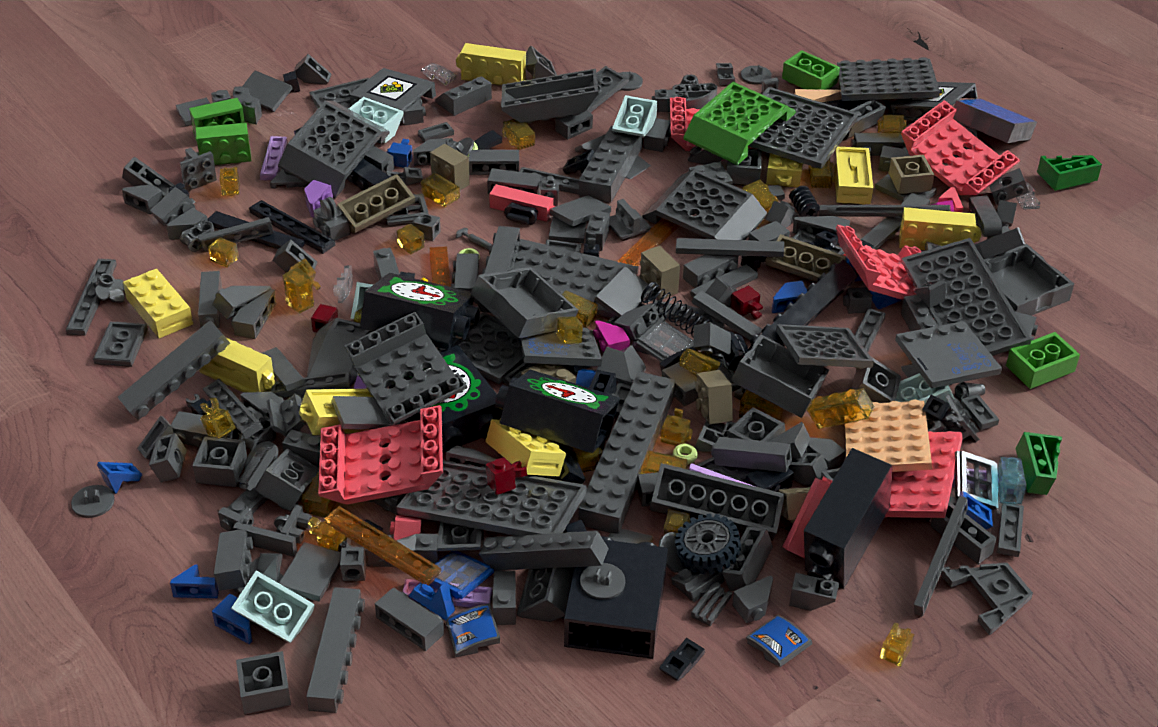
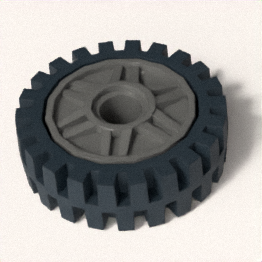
[675,513,741,574]

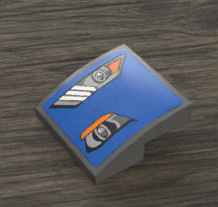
[446,603,500,657]
[746,615,812,667]

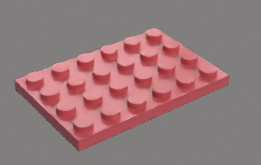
[885,431,962,518]

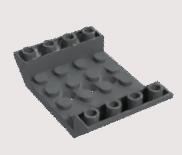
[278,101,390,199]
[642,169,767,240]
[344,312,468,424]

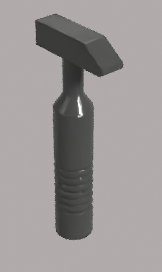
[456,227,493,250]

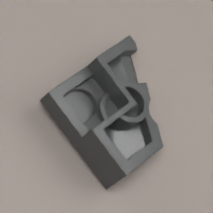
[695,420,735,452]

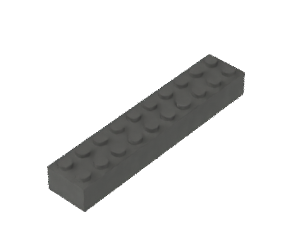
[578,371,676,534]

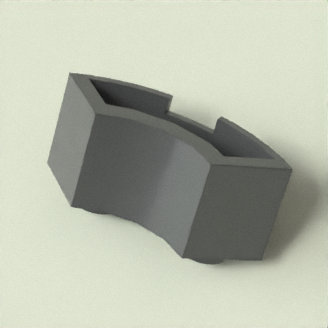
[233,86,262,124]

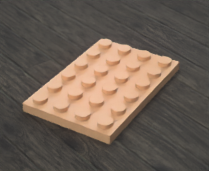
[844,400,932,472]

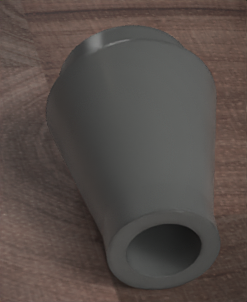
[955,382,985,400]

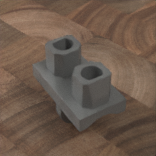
[274,505,313,544]

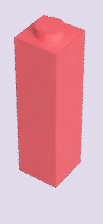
[489,184,555,222]
[782,476,832,558]

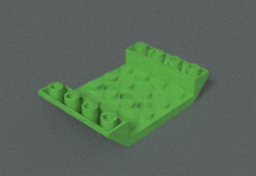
[684,82,796,165]

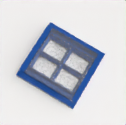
[420,551,494,599]

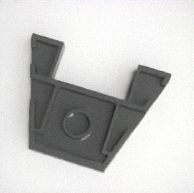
[941,563,1033,635]

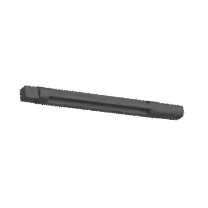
[819,205,951,217]

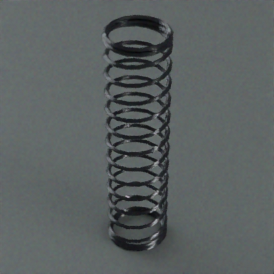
[641,282,715,338]

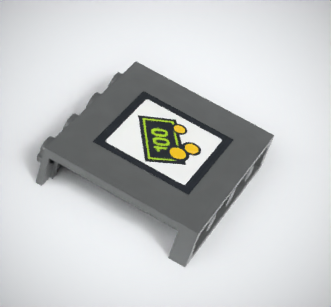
[349,68,436,123]
[890,82,978,121]

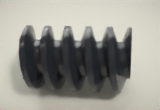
[789,186,820,217]

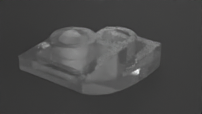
[421,63,457,86]
[1016,183,1040,210]
[334,265,353,303]

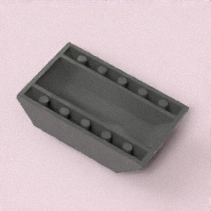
[501,69,598,124]

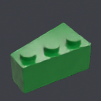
[1037,155,1102,191]
[1015,432,1062,495]

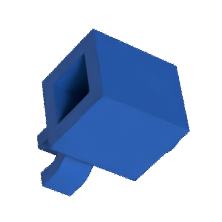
[386,139,413,168]

